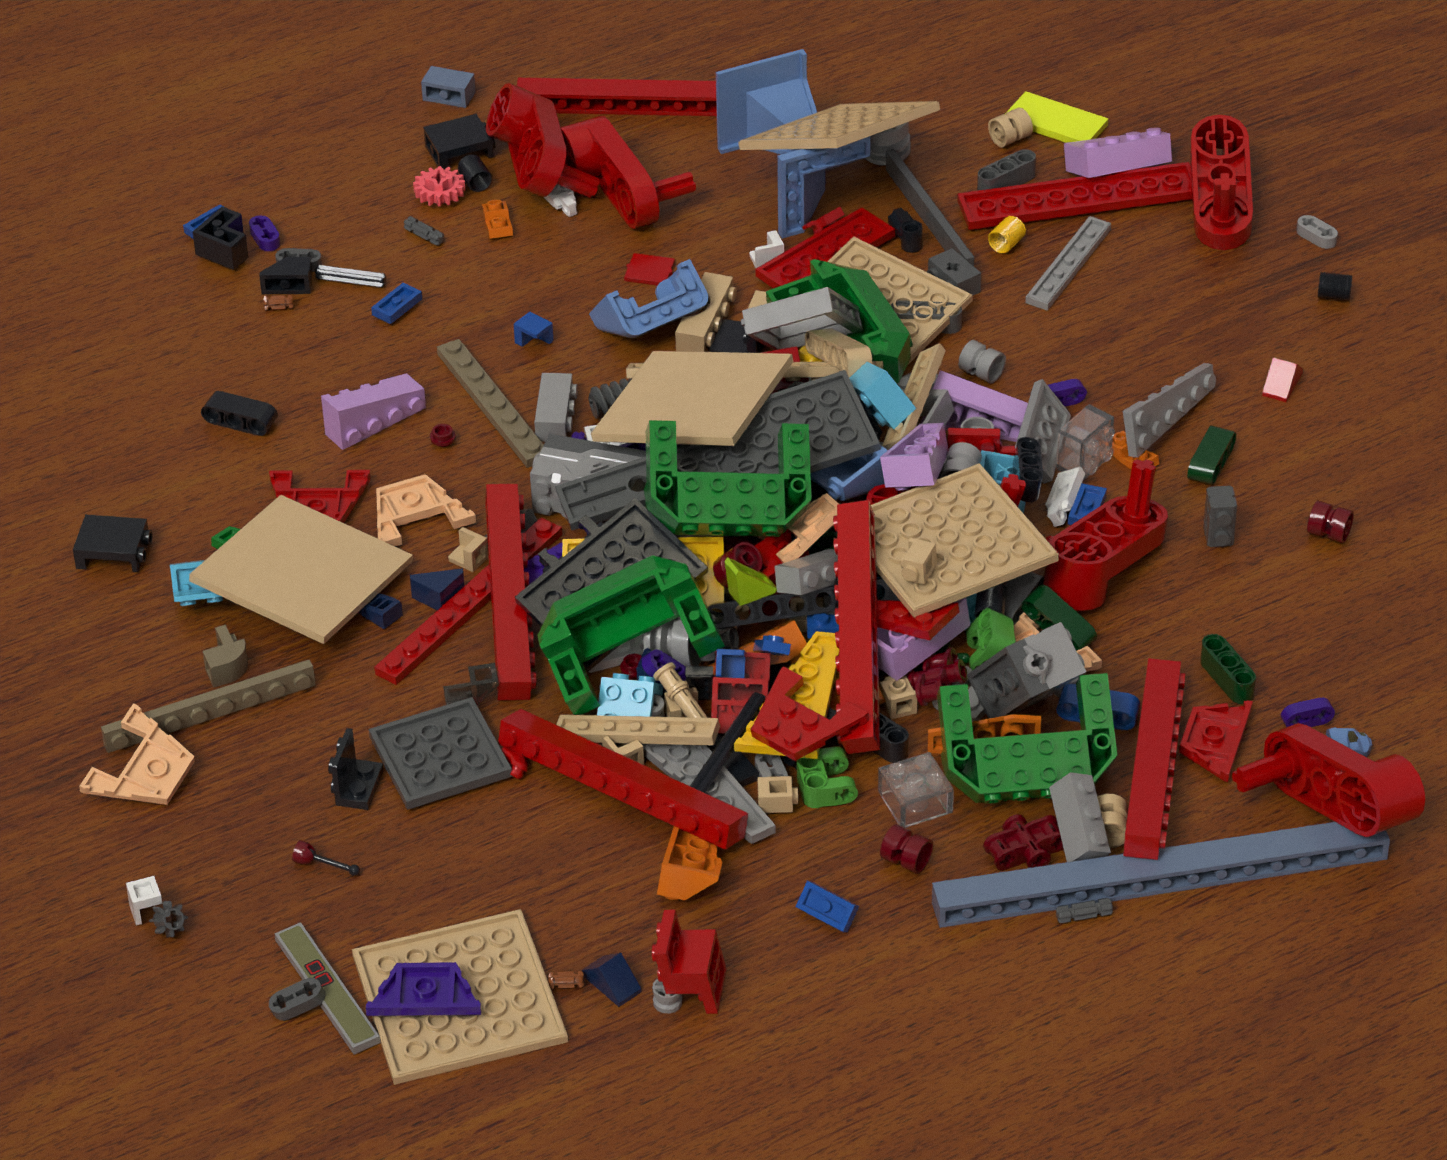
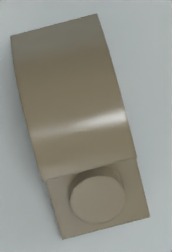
[203,625,248,688]

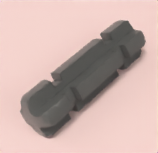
[404,216,445,246]
[1056,898,1113,924]

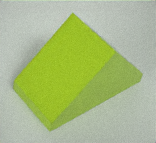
[725,557,777,606]

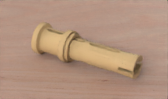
[653,662,708,718]

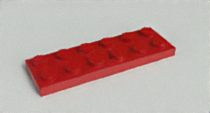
[755,207,895,289]

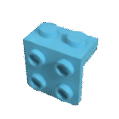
[170,560,223,606]
[597,673,663,717]

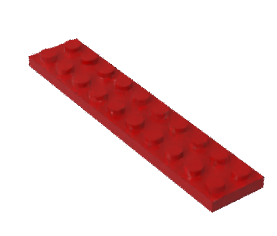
[957,162,1192,230]

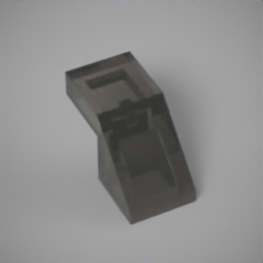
[443,663,499,706]

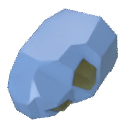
[1326,727,1372,757]

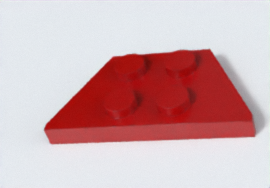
[1179,700,1253,782]

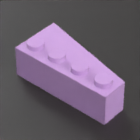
[1064,128,1172,178]
[921,370,1028,442]
[321,373,426,450]
[880,423,948,490]
[877,598,970,681]

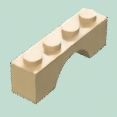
[675,272,737,352]

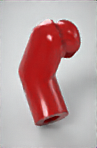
[501,746,528,779]

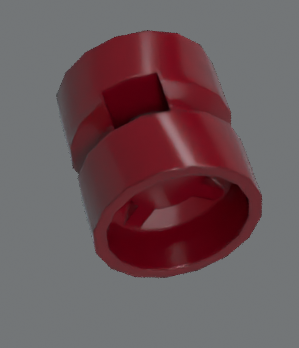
[1307,500,1354,543]
[713,542,763,588]
[880,824,933,874]

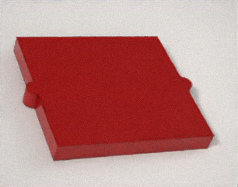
[624,253,675,286]

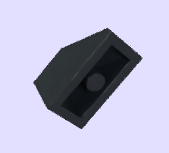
[259,256,313,294]

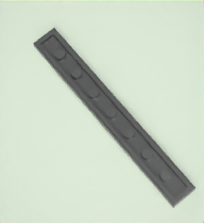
[886,149,974,266]

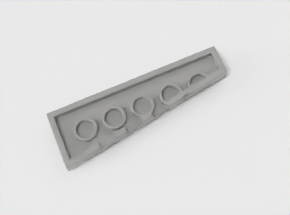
[1123,363,1216,458]
[642,744,776,844]

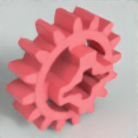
[413,166,465,207]

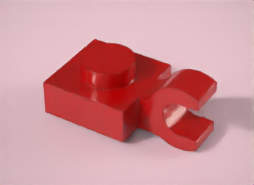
[802,207,845,235]

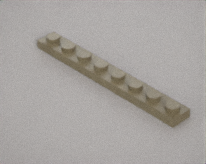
[437,339,544,468]
[101,660,315,753]

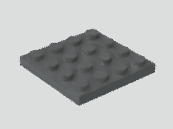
[368,697,512,810]

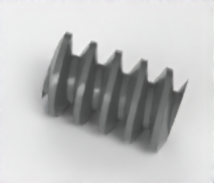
[588,378,632,419]

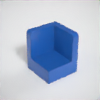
[514,312,553,347]
[716,649,746,678]

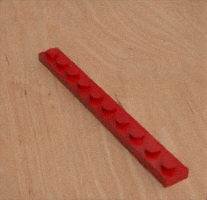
[374,517,562,685]

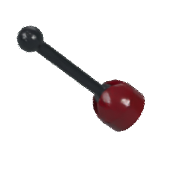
[292,840,360,876]

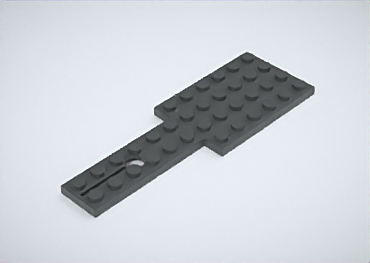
[555,370,881,530]

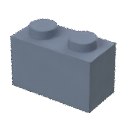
[421,66,476,108]

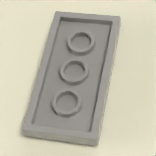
[1015,379,1071,484]

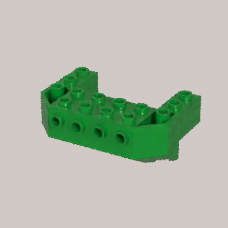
[766,259,913,383]
[644,420,811,537]
[537,555,725,715]
[937,673,1117,804]

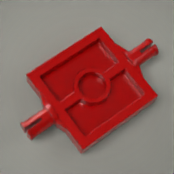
[947,428,1016,456]

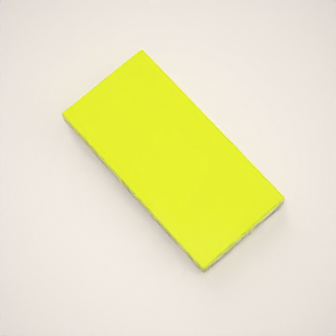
[1004,91,1108,143]

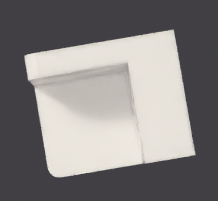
[749,230,784,268]
[126,876,162,926]

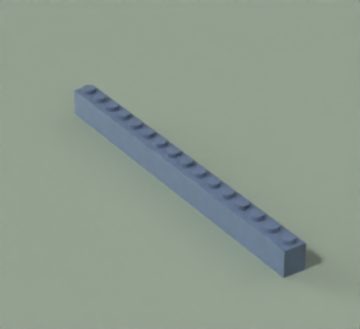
[932,822,1390,928]

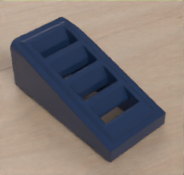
[358,593,403,629]

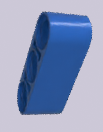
[1056,684,1140,730]

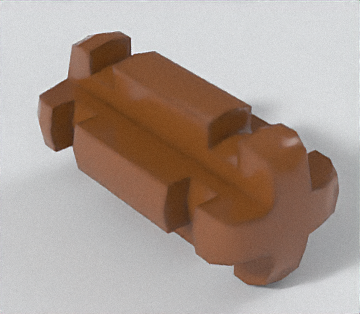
[263,295,294,310]
[548,970,584,989]

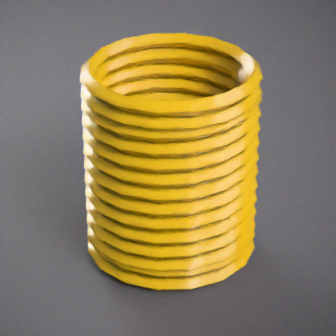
[988,216,1026,253]

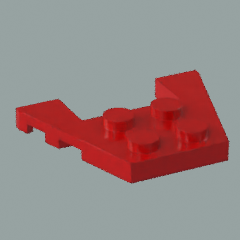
[269,470,371,523]
[751,666,869,761]

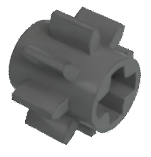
[149,901,188,937]

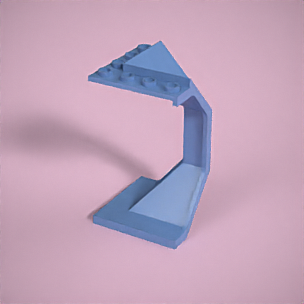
[716,49,871,239]

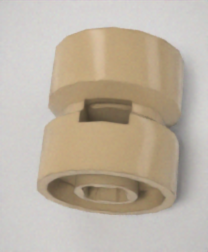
[988,107,1033,147]
[1097,794,1128,848]

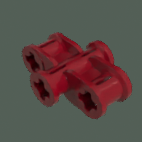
[907,648,968,706]
[983,814,1064,871]

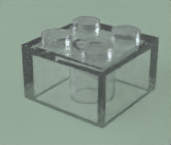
[1056,404,1115,482]
[878,752,954,828]

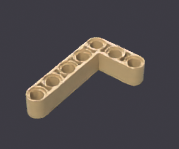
[805,328,872,378]

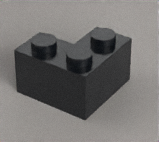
[192,206,249,270]

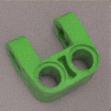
[966,608,1015,670]
[797,747,858,808]

